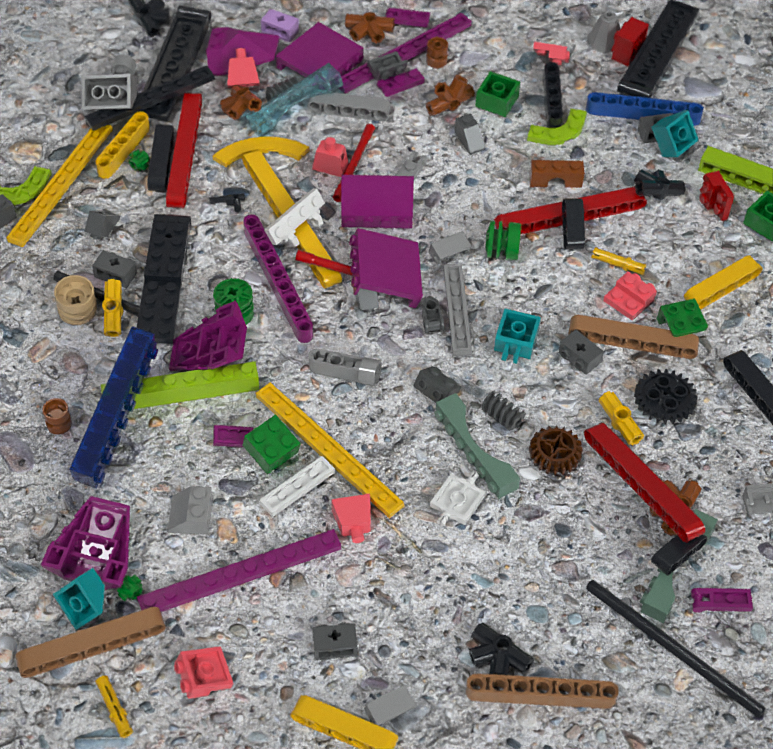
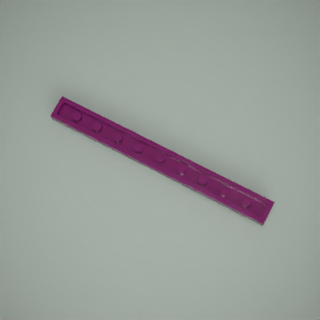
[335,13,472,94]
[137,529,342,612]

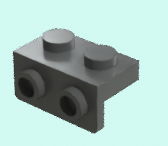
[367,51,408,80]
[413,366,461,403]

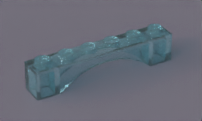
[246,63,344,137]

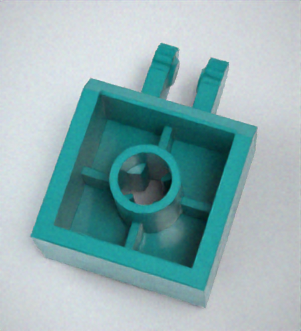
[494,309,541,364]

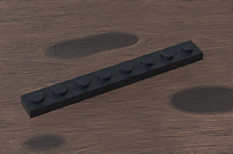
[85,65,215,131]

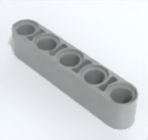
[307,90,391,121]

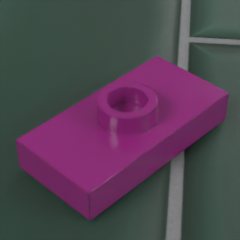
[213,425,253,447]

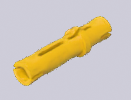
[591,247,647,275]
[95,675,133,738]

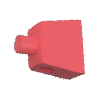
[228,48,259,88]
[312,137,349,177]
[331,494,371,543]

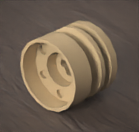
[54,275,97,325]

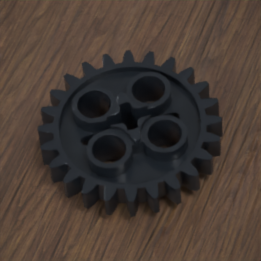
[634,369,698,425]

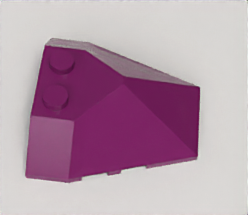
[206,27,280,76]
[169,301,247,371]
[41,496,130,590]

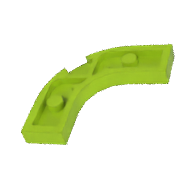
[527,108,587,145]
[0,166,52,205]

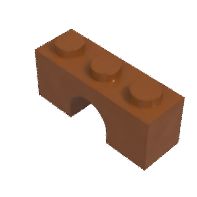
[529,160,585,188]

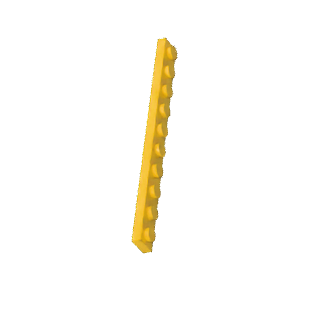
[6,125,113,247]
[256,382,404,518]

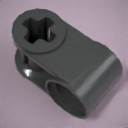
[422,297,444,333]

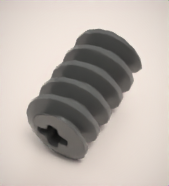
[265,77,303,108]
[482,390,526,430]

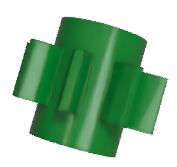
[128,149,150,172]
[117,574,143,601]

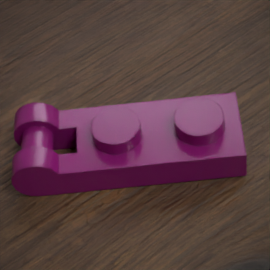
[385,8,430,28]
[376,68,425,97]
[691,588,753,613]

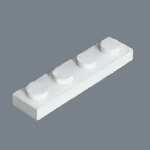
[259,456,335,517]

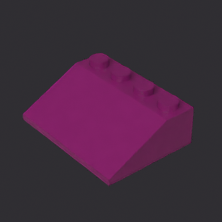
[341,175,414,229]

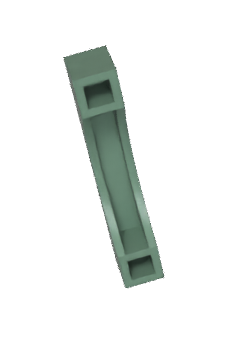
[434,393,520,499]
[640,509,718,624]

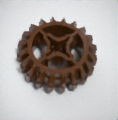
[529,425,583,475]

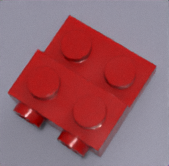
[699,171,735,221]

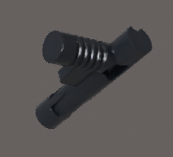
[209,193,245,212]

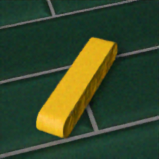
[96,112,150,179]
[683,255,763,310]
[290,695,399,749]

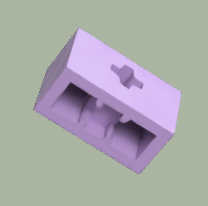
[261,9,299,43]

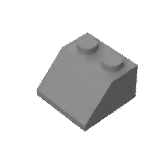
[167,486,213,535]

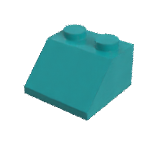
[652,110,699,157]
[53,568,105,630]

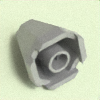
[587,11,620,54]

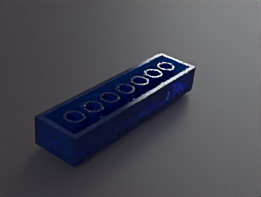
[69,326,158,489]

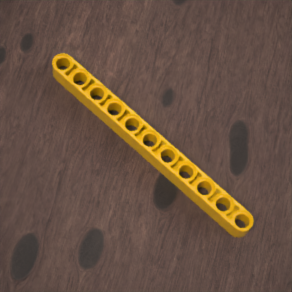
[242,149,342,289]

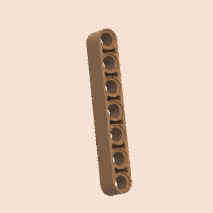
[568,315,699,359]
[15,607,166,678]
[466,674,619,709]

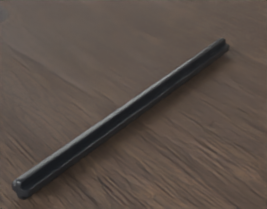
[586,580,766,718]

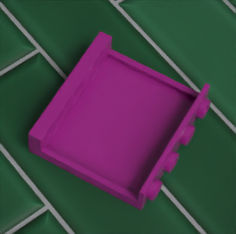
[276,22,364,91]
[349,228,423,308]

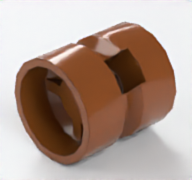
[426,37,448,69]
[42,398,72,435]

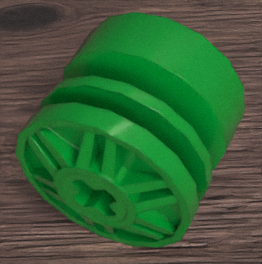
[485,220,521,261]
[213,278,254,325]

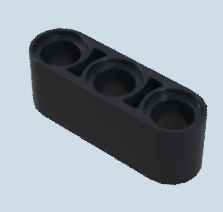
[562,198,585,249]
[651,534,708,576]

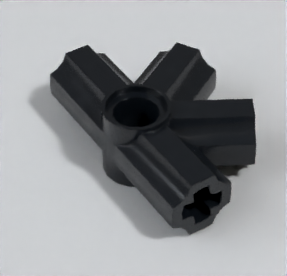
[129,0,170,37]
[634,169,686,200]
[469,622,534,675]

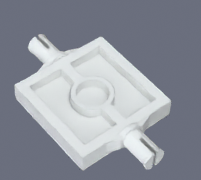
[430,471,486,527]

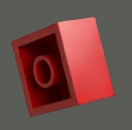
[611,17,649,67]

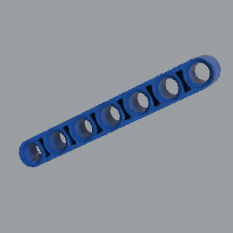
[586,92,704,126]

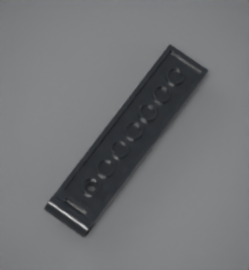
[617,0,700,98]
[140,5,212,122]
[135,214,191,344]

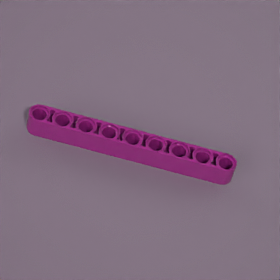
[243,214,313,343]

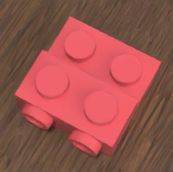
[533,42,570,65]
[603,271,657,320]
[174,646,234,699]

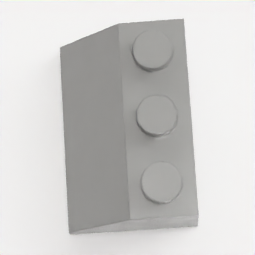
[81,74,137,110]

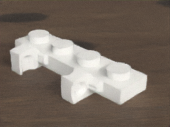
[264,188,325,248]

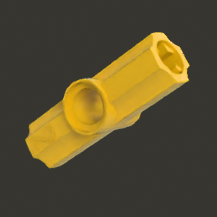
[102,279,124,337]
[598,391,644,446]

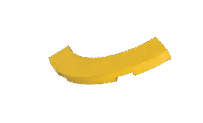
[213,137,310,167]

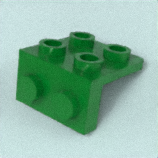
[657,298,708,337]

